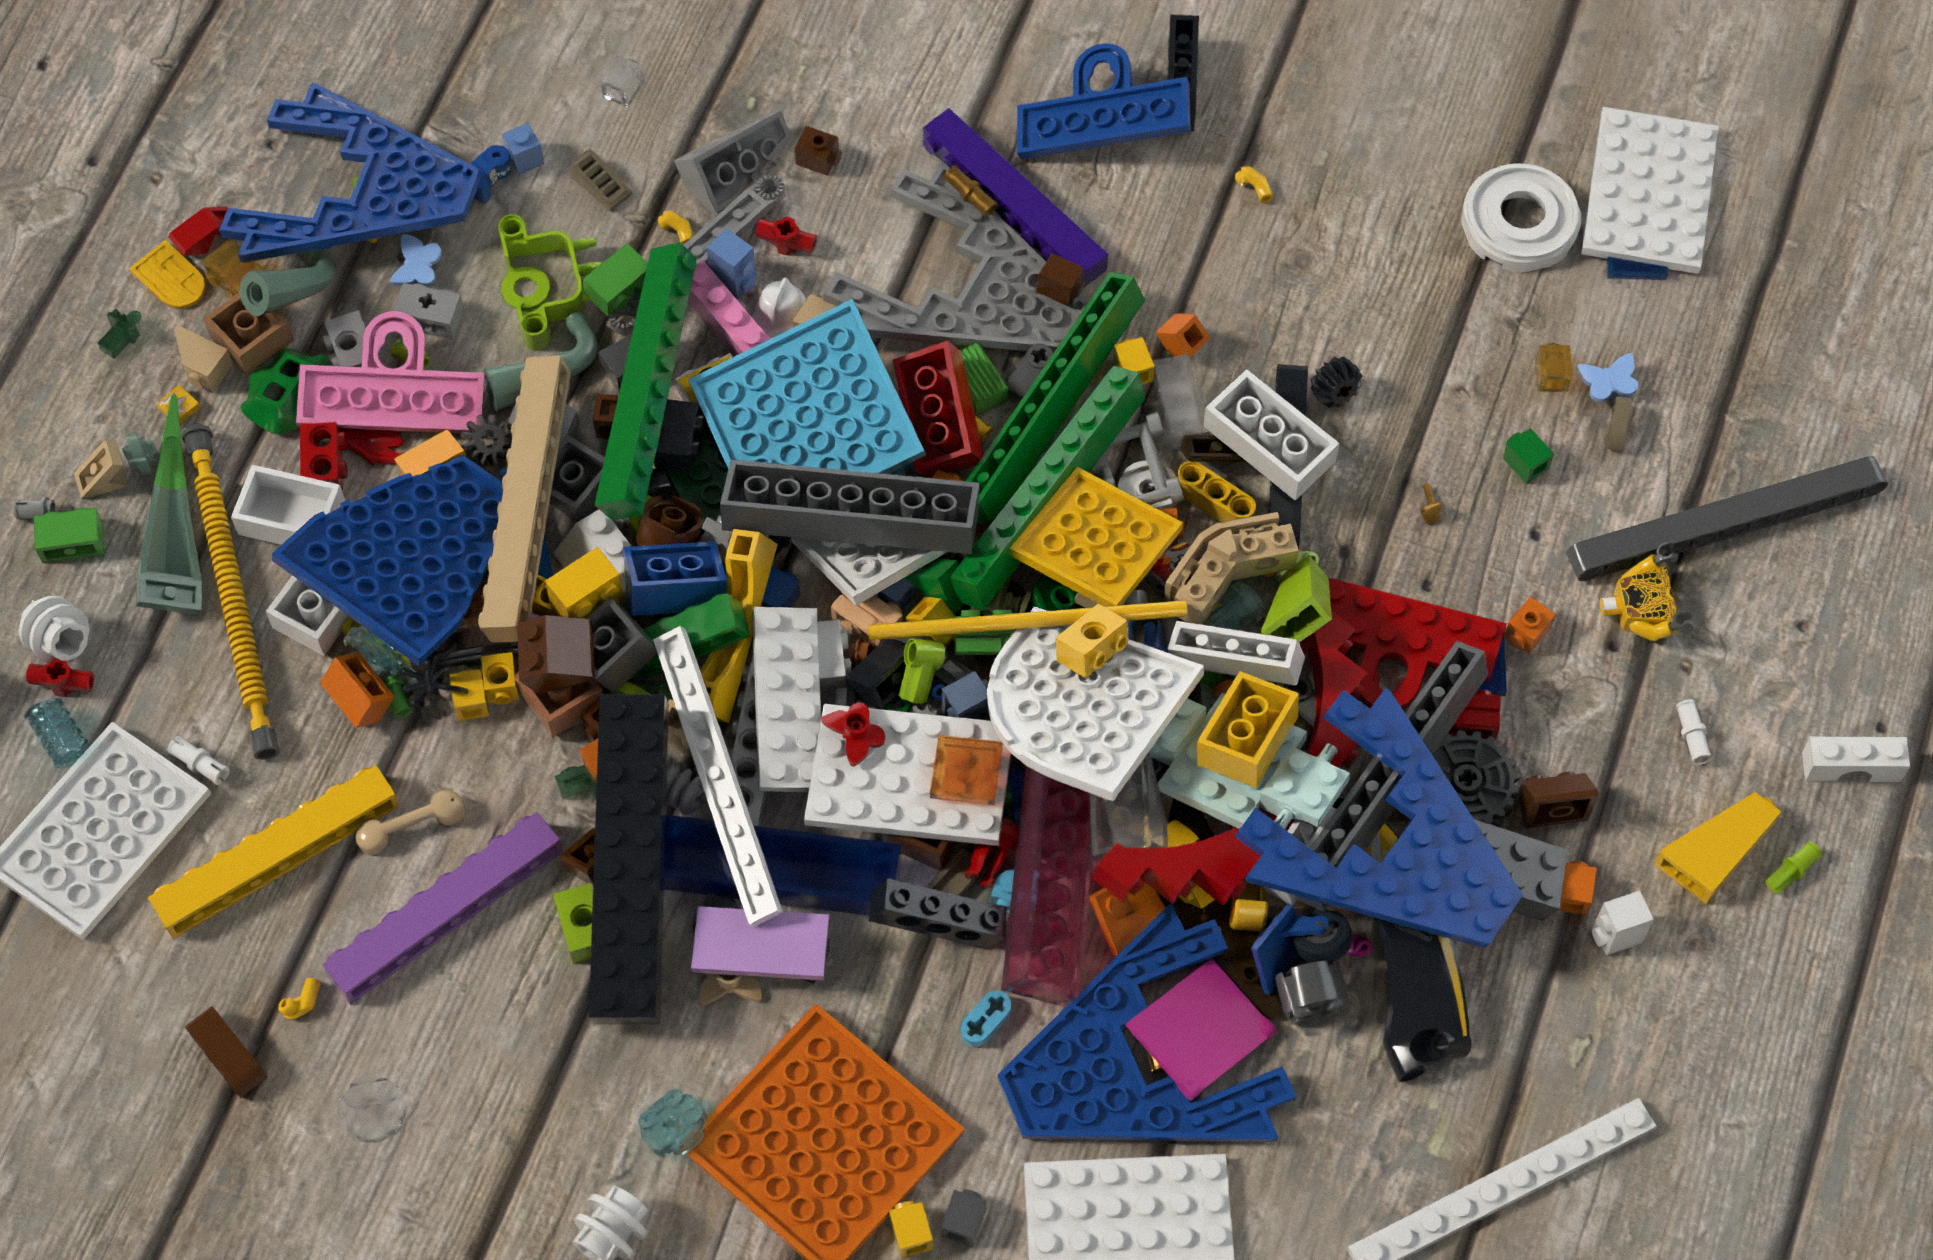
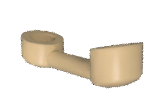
[355,790,466,855]

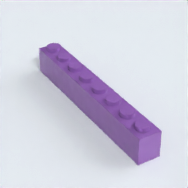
[322,812,563,1005]

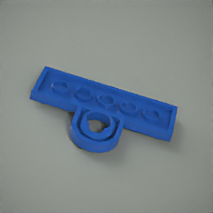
[1017,43,1191,160]

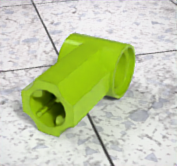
[898,638,945,704]

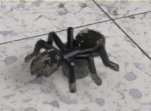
[402,642,469,721]

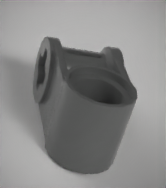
[1006,343,1053,400]

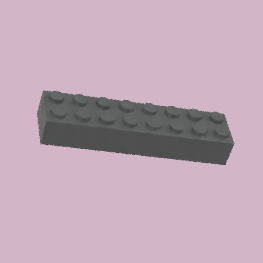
[720,459,979,554]

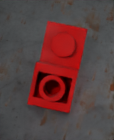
[168,206,228,256]

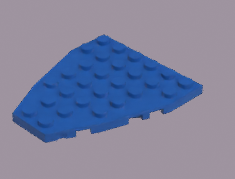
[272,456,503,666]

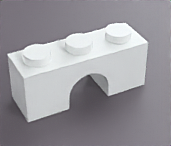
[1802,736,1910,782]

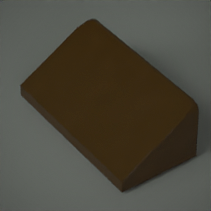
[1180,435,1247,462]

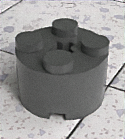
[1275,961,1349,1025]

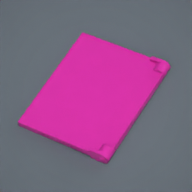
[1125,958,1277,1100]

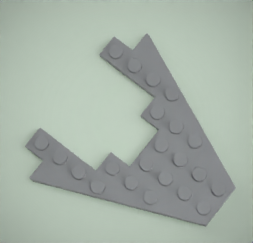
[823,162,1088,353]

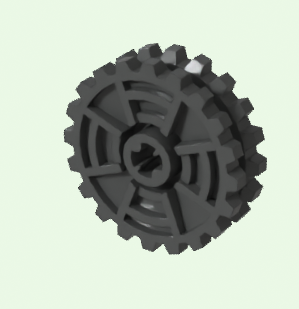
[1432,730,1520,827]

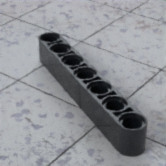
[1269,364,1308,550]

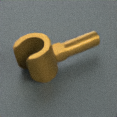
[1421,483,1441,524]

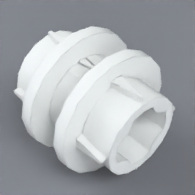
[18,596,90,663]
[572,1186,648,1260]

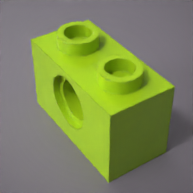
[553,883,593,964]

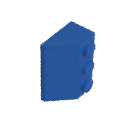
[623,541,727,616]

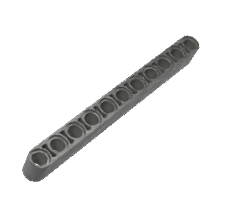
[1566,456,1888,581]

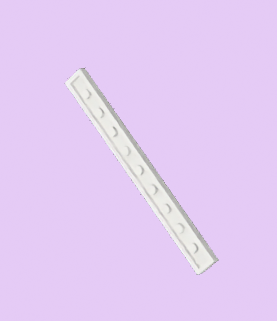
[653,626,783,926]
[1347,1098,1657,1260]

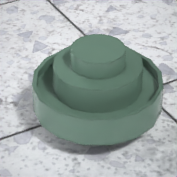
[122,432,159,477]

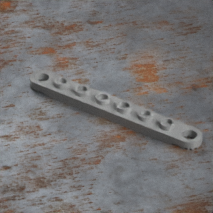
[609,174,785,335]

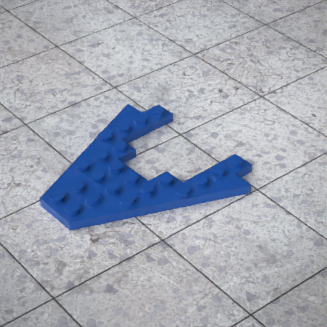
[219,83,482,263]
[1234,688,1523,948]
[997,904,1296,1142]

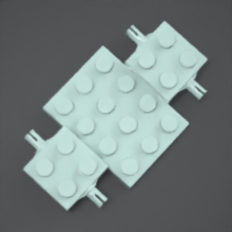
[1140,693,1350,829]

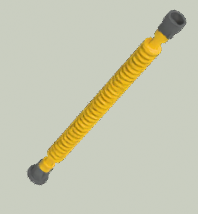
[181,423,280,760]

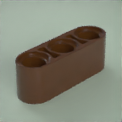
[185,1006,268,1098]

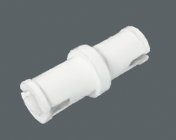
[1676,699,1712,765]
[167,736,229,785]

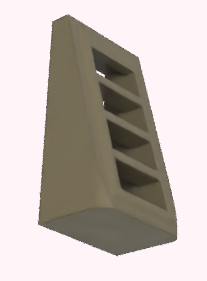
[569,149,632,212]

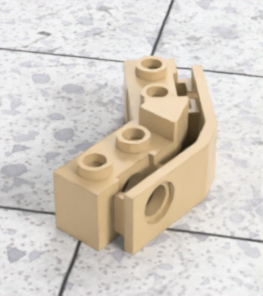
[1164,512,1299,625]

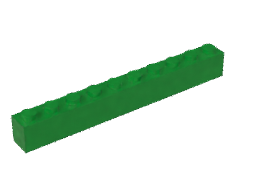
[595,242,697,521]
[966,272,1145,526]
[950,365,1146,611]

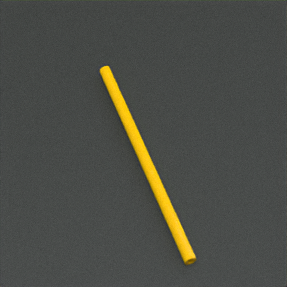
[868,600,1187,641]

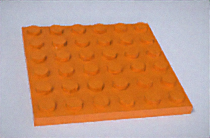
[679,1003,965,1260]

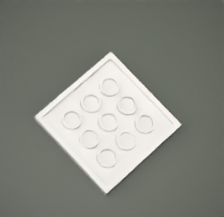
[791,474,947,606]

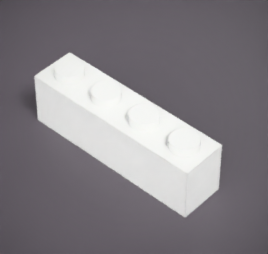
[1168,621,1305,685]

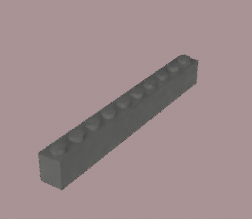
[1294,641,1488,911]

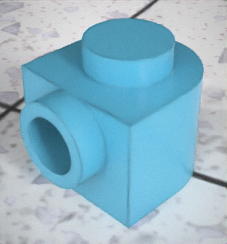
[991,870,1028,914]

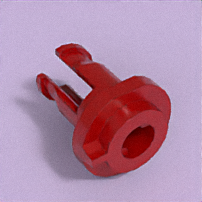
[964,817,1027,888]

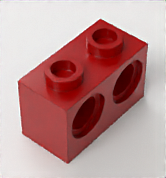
[300,422,348,490]

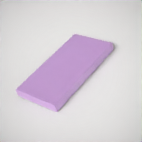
[691,906,829,980]

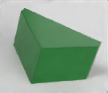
[905,558,966,615]

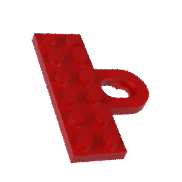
[1328,577,1507,710]

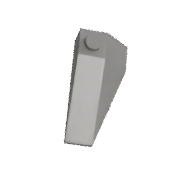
[674,110,792,213]

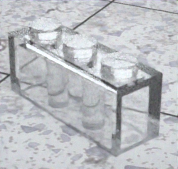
[1153,354,1212,453]

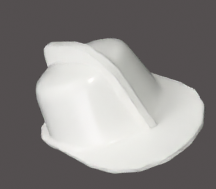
[752,277,806,339]

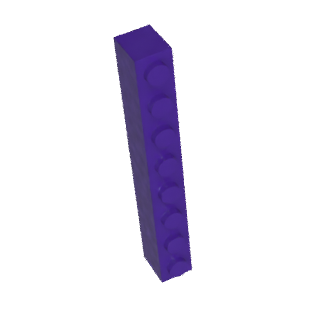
[922,108,1108,289]

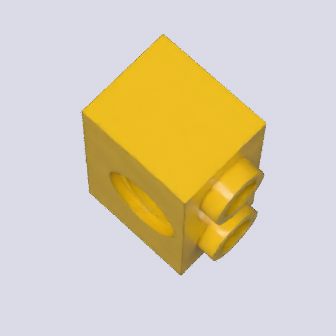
[1055,604,1128,678]

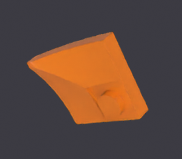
[1089,883,1165,956]

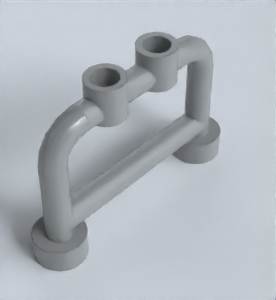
[1092,412,1185,505]

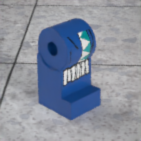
[471,145,512,204]

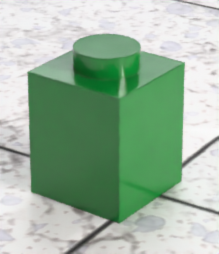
[1503,428,1554,484]

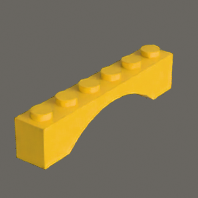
[700,529,778,724]

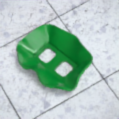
[240,348,331,434]

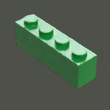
[632,593,750,683]

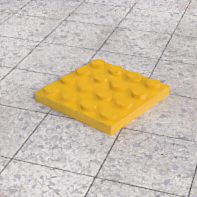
[1010,467,1183,607]

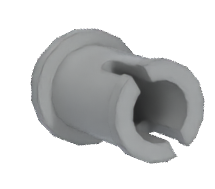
[14,497,56,520]

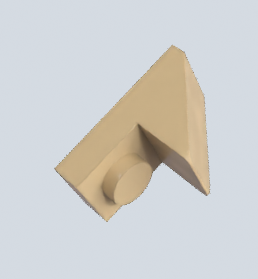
[74,439,128,499]

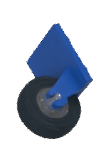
[1251,904,1353,995]

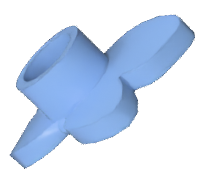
[390,234,442,287]
[1576,353,1639,402]

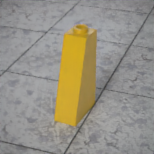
[1654,792,1782,904]

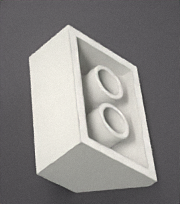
[553,510,631,610]

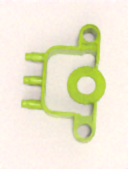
[498,214,601,351]

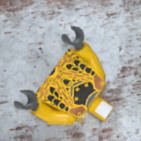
[1600,542,1693,641]

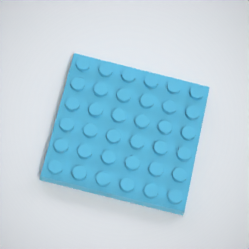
[688,299,926,535]

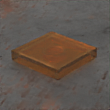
[930,735,1003,805]

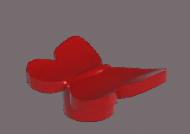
[822,703,886,767]

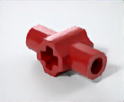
[755,217,817,255]
[26,658,94,697]

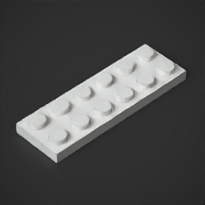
[752,607,821,792]

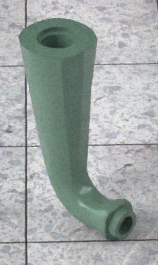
[239,249,337,316]
[484,312,598,412]

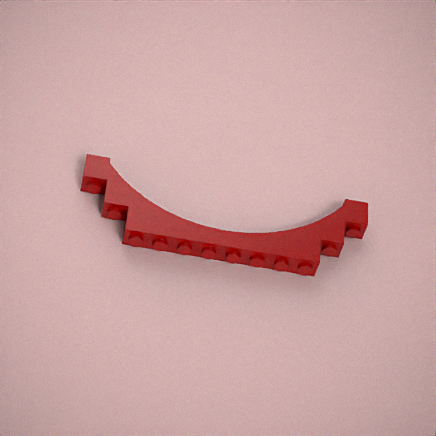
[1092,611,1368,906]

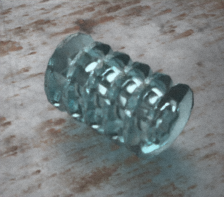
[24,698,88,768]

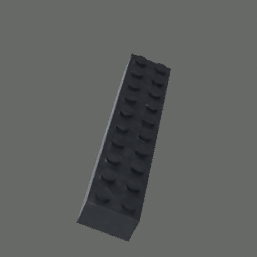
[589,694,669,1025]

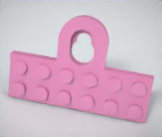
[296,311,485,433]

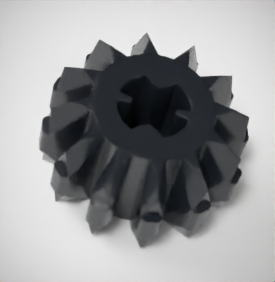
[1310,356,1363,408]

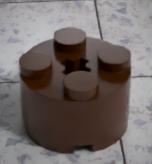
[635,496,704,546]

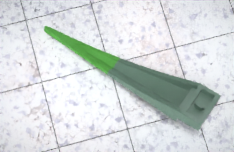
[136,393,202,615]

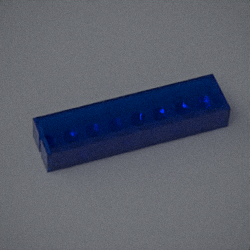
[664,814,902,916]

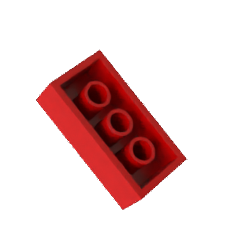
[892,340,983,478]

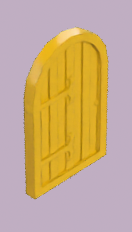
[129,240,206,309]

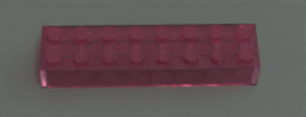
[1001,766,1098,1005]

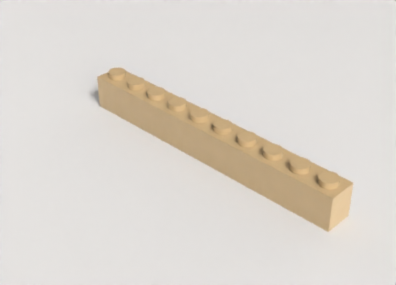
[478,355,571,643]

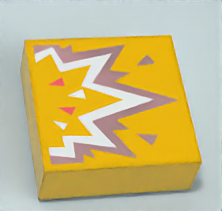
[156,385,201,425]

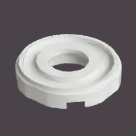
[1461,163,1581,273]

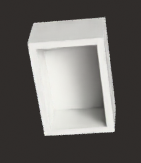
[231,465,345,545]

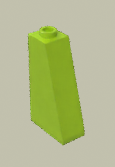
[1261,555,1332,643]

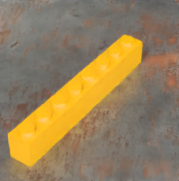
[148,765,400,939]

